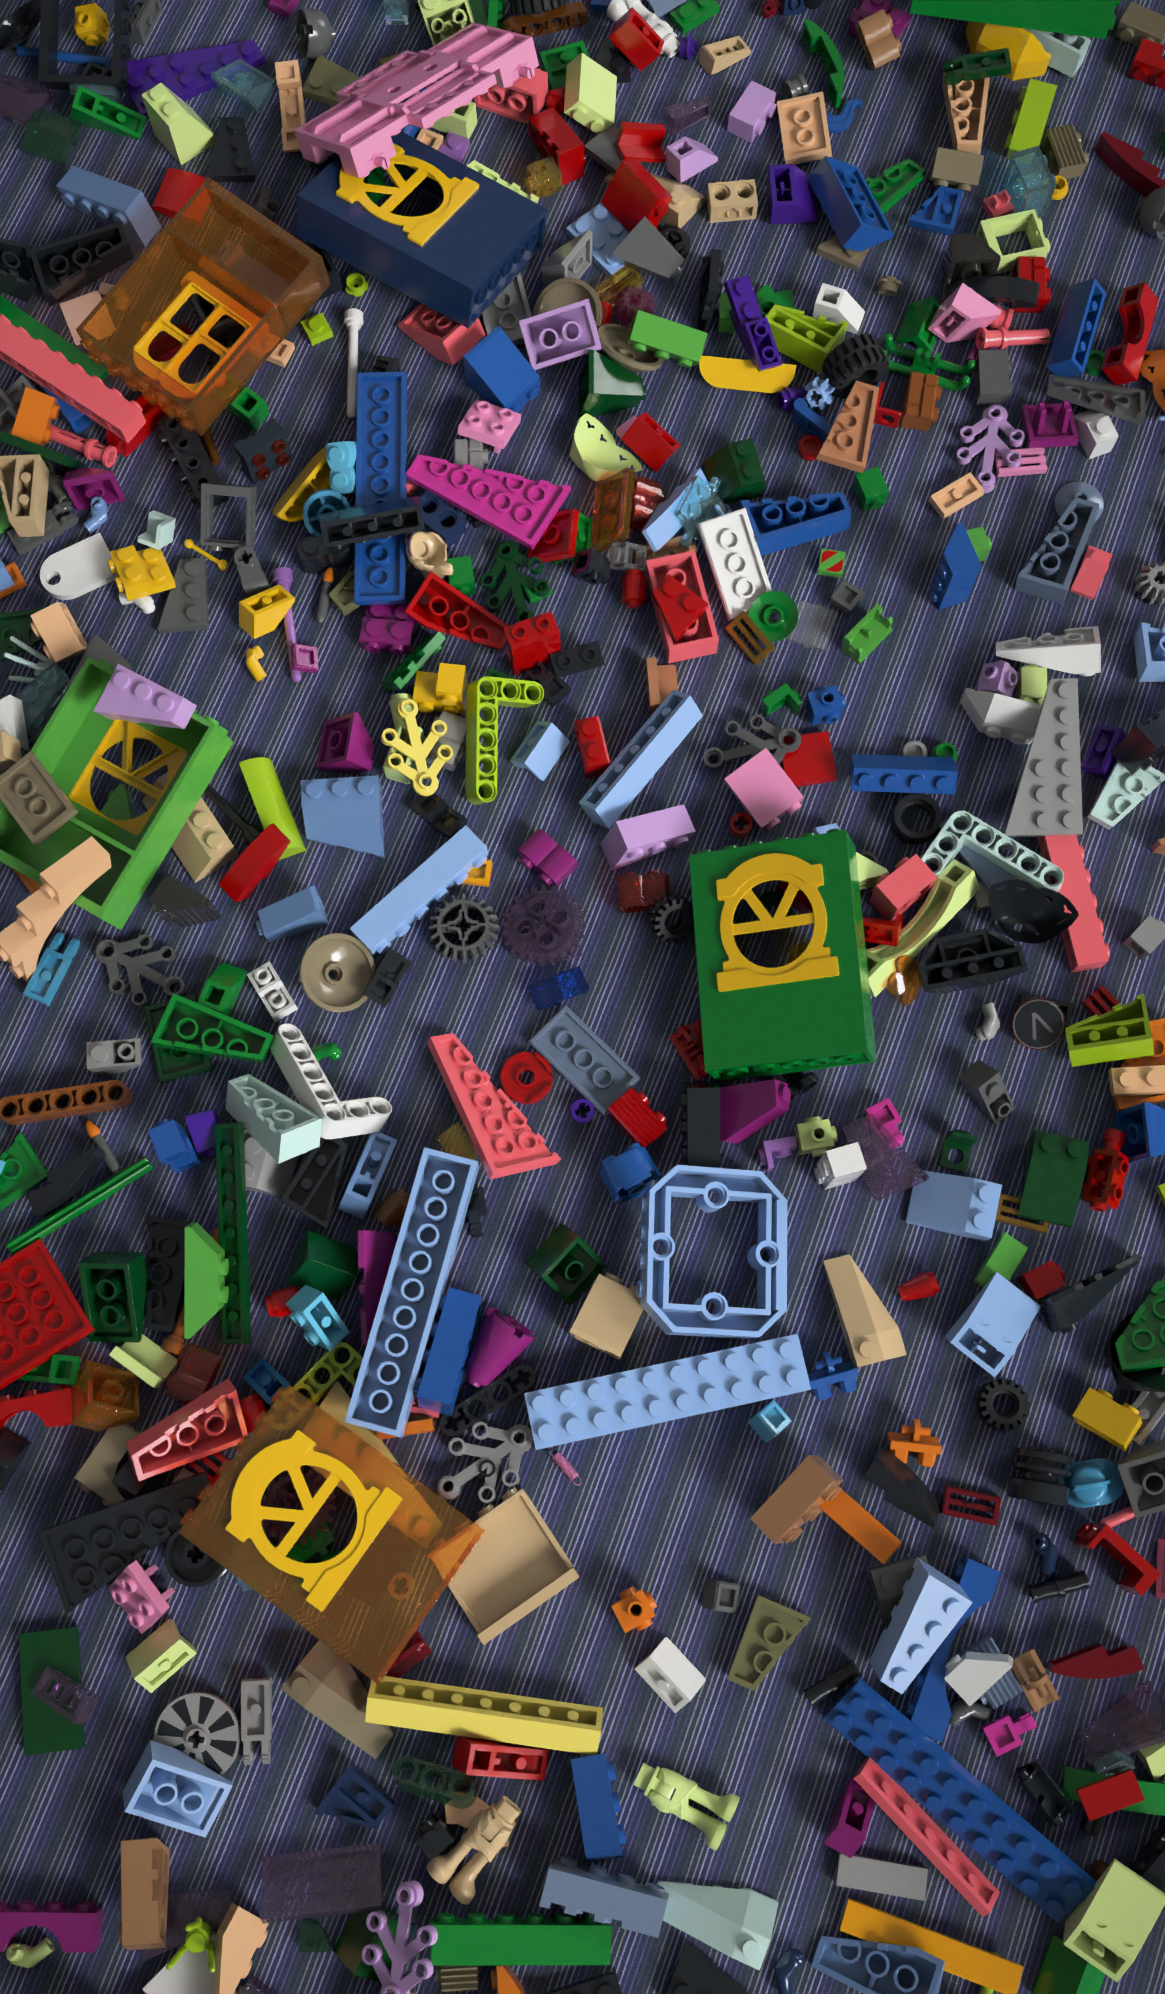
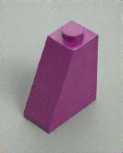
[720,1079,791,1144]

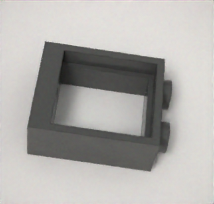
[200,482,257,552]

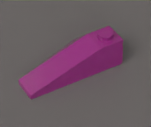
[358,1230,397,1347]

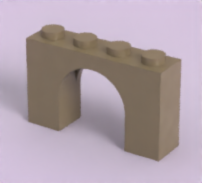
[74,1419,198,1544]

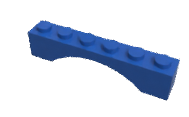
[903,1557,1001,1742]

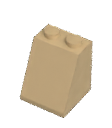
[569,1272,644,1360]

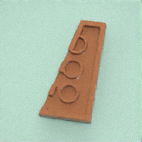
[816,380,879,473]

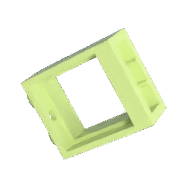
[975,209,1050,276]

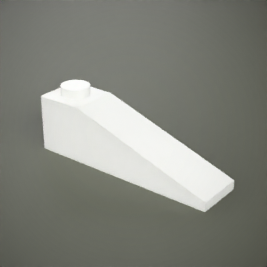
[996,626,1101,677]

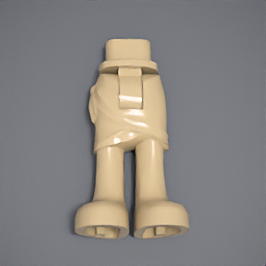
[427,1796,521,1905]

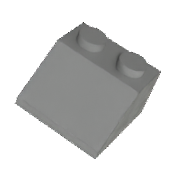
[244,1130,299,1197]

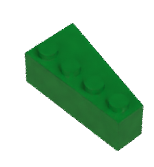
[151,993,274,1064]

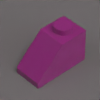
[824,1777,875,1859]

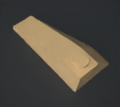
[605,173,707,228]
[823,1254,907,1368]

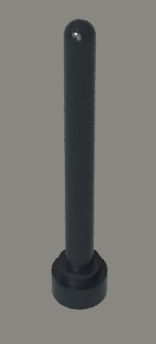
[204,784,263,845]

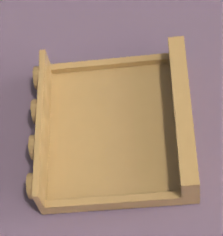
[427,1487,580,1645]

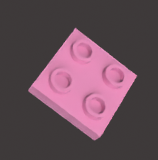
[458,399,521,454]
[109,1560,175,1634]

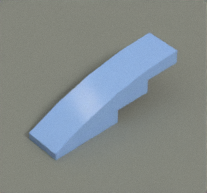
[642,468,712,552]

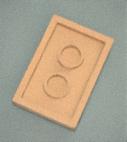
[777,91,832,165]

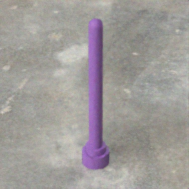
[272,567,302,682]

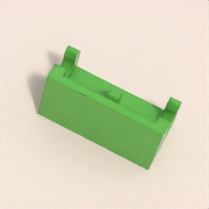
[841,603,893,665]

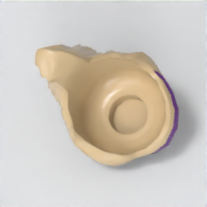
[406,531,454,579]

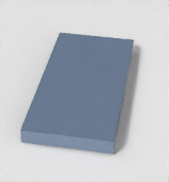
[528,1005,641,1116]

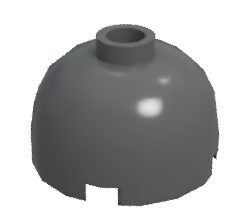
[296,8,335,59]
[1138,187,1165,240]

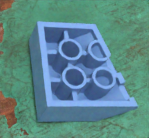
[301,775,385,859]

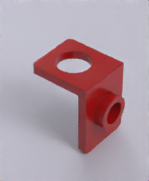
[873,382,902,429]

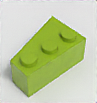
[1004,78,1058,165]

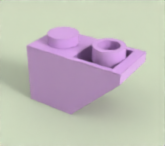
[666,136,718,183]

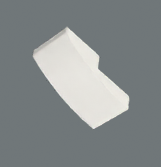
[247,961,298,1022]

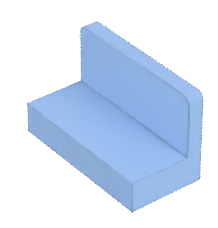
[510,721,570,781]

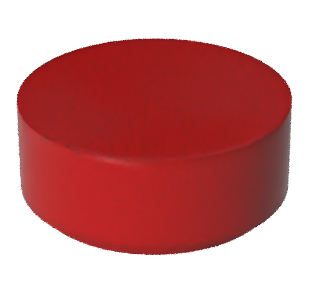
[797,435,823,461]

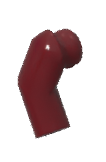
[761,0,783,18]

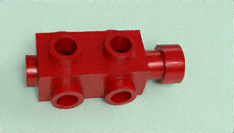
[1081,1128,1130,1212]

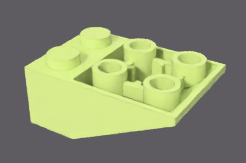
[418,0,475,46]
[1064,1858,1165,1982]

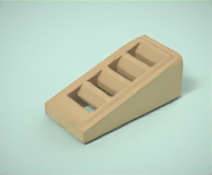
[699,36,751,75]

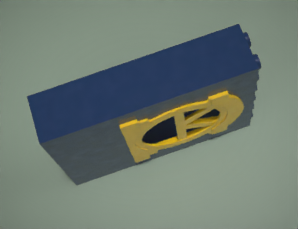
[295,131,548,328]

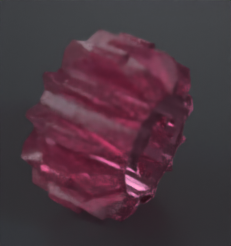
[615,284,655,326]

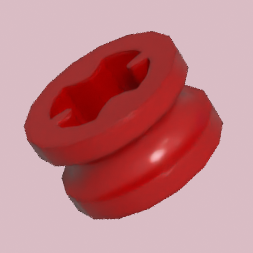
[729,812,753,838]

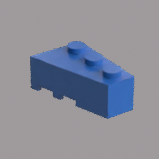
[571,1753,626,1863]

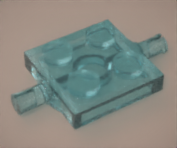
[673,475,729,547]

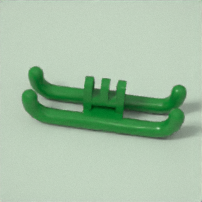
[883,333,976,391]

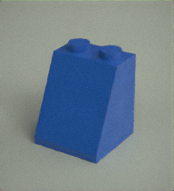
[463,326,540,413]

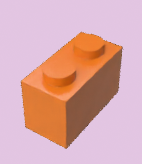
[11,387,60,447]

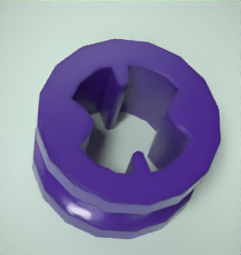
[571,1099,594,1124]

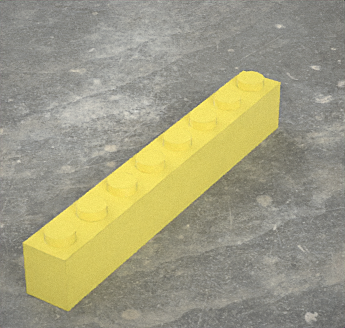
[365,1674,603,1755]

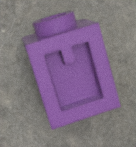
[758,1136,797,1172]

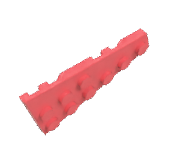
[427,1033,561,1180]

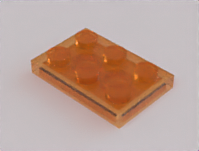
[590,468,635,553]

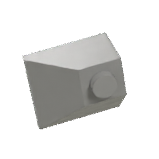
[541,230,592,285]

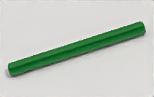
[6,1157,153,1255]

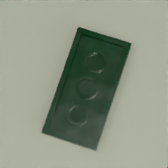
[19,1626,85,1756]

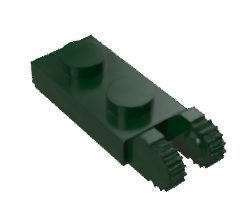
[942,48,1012,85]

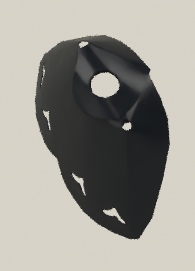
[0,0,41,52]
[988,880,1079,944]
[1103,1312,1165,1392]

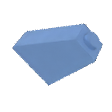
[256,885,329,942]

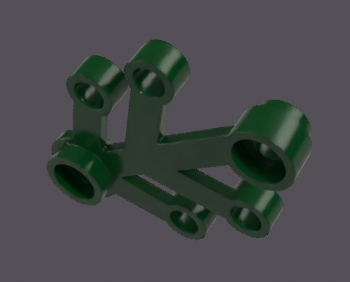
[481,541,550,623]

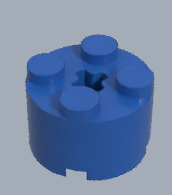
[599,1143,662,1204]

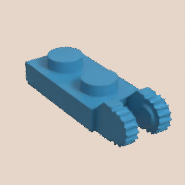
[23,932,80,1007]

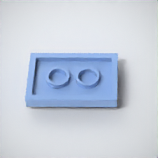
[566,203,629,280]

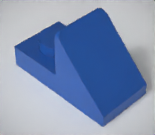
[243,1357,293,1408]

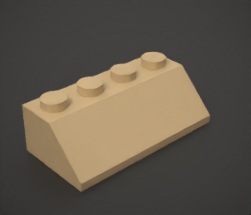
[142,772,239,883]

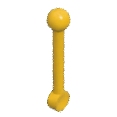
[184,539,228,571]

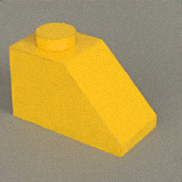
[239,584,295,639]

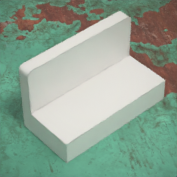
[635,1637,706,1713]

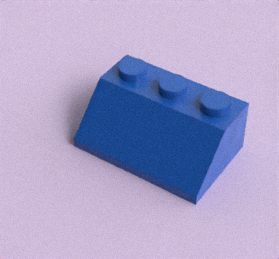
[929,522,982,610]

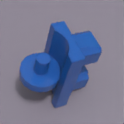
[807,1351,859,1401]

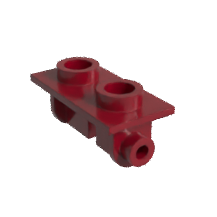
[369,1628,433,1678]

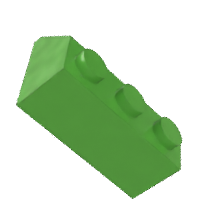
[626,310,708,368]

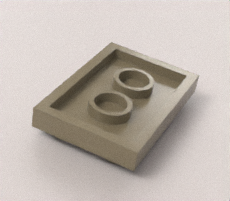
[0,751,79,846]

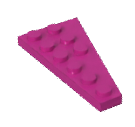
[405,454,571,550]

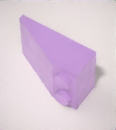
[519,299,602,370]

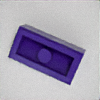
[1081,725,1126,780]

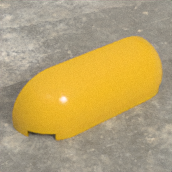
[699,355,796,393]
[273,442,333,522]

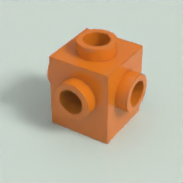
[611,1586,657,1633]

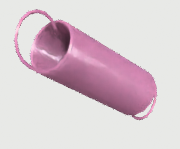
[549,1447,581,1485]

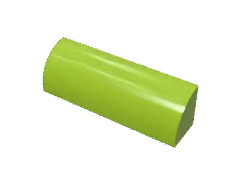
[239,757,306,861]

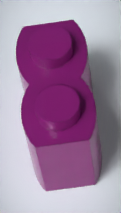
[518,828,577,888]

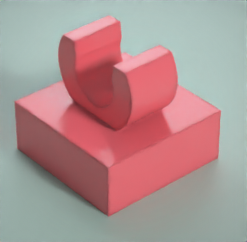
[981,190,1015,219]

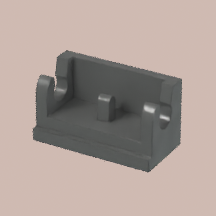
[129,0,163,46]

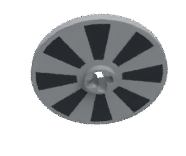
[154,1692,241,1775]

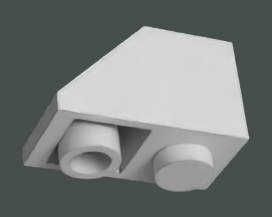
[812,283,865,334]

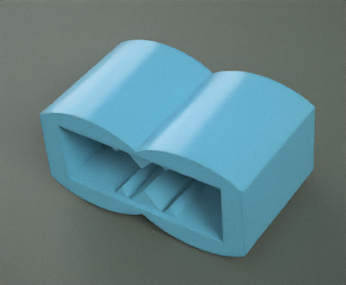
[326,441,357,494]

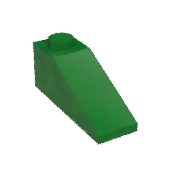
[69,85,147,140]

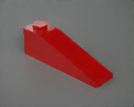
[404,571,508,650]

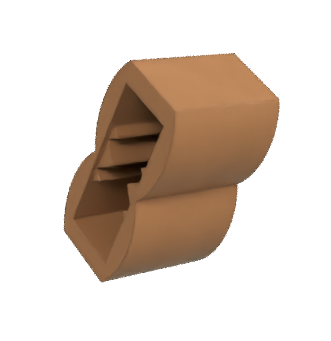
[855,9,902,71]

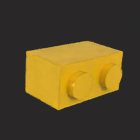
[1072,1387,1142,1452]

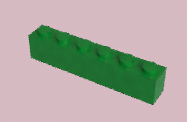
[426,1913,612,1966]

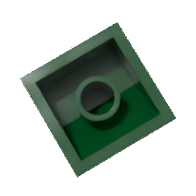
[703,438,765,506]
[525,1222,607,1306]

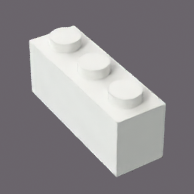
[814,1142,867,1190]

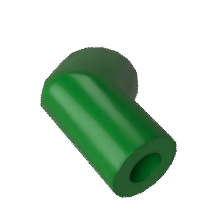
[312,1042,342,1063]

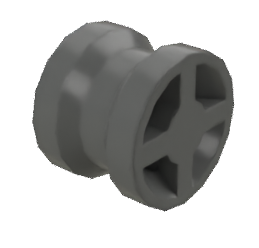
[781,73,809,100]

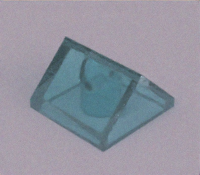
[211,59,277,114]

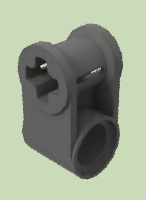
[234,546,270,598]

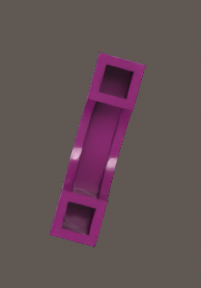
[0,1900,104,1953]

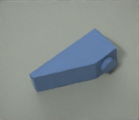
[338,1132,398,1219]

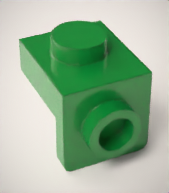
[760,683,802,717]

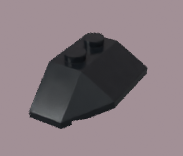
[917,928,1028,994]

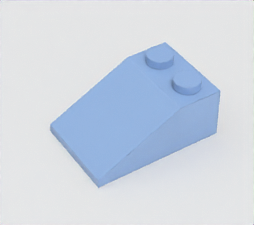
[905,1170,1002,1242]
[123,1740,233,1837]

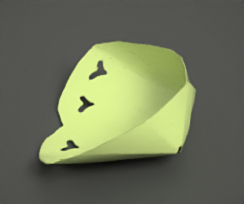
[569,413,642,482]

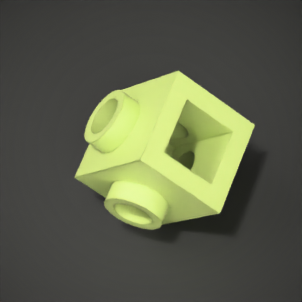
[794,1116,837,1157]

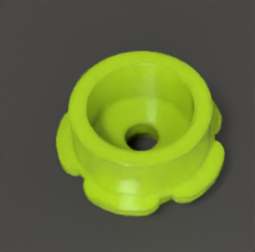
[345,273,368,297]

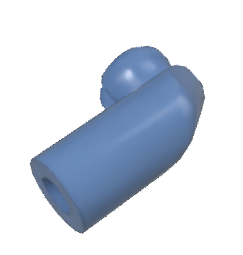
[82,496,107,534]

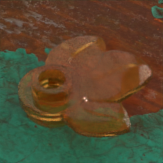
[886,955,922,1006]

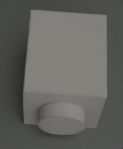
[1123,915,1165,961]

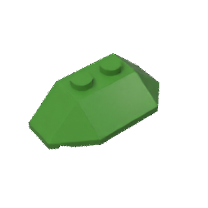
[184,1222,229,1339]

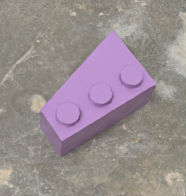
[94,664,197,729]
[600,804,696,871]

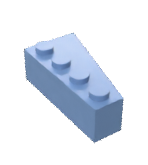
[56,165,162,247]

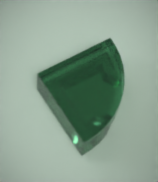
[299,1917,331,1952]

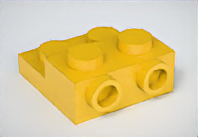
[107,545,176,601]

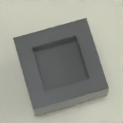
[829,579,865,615]

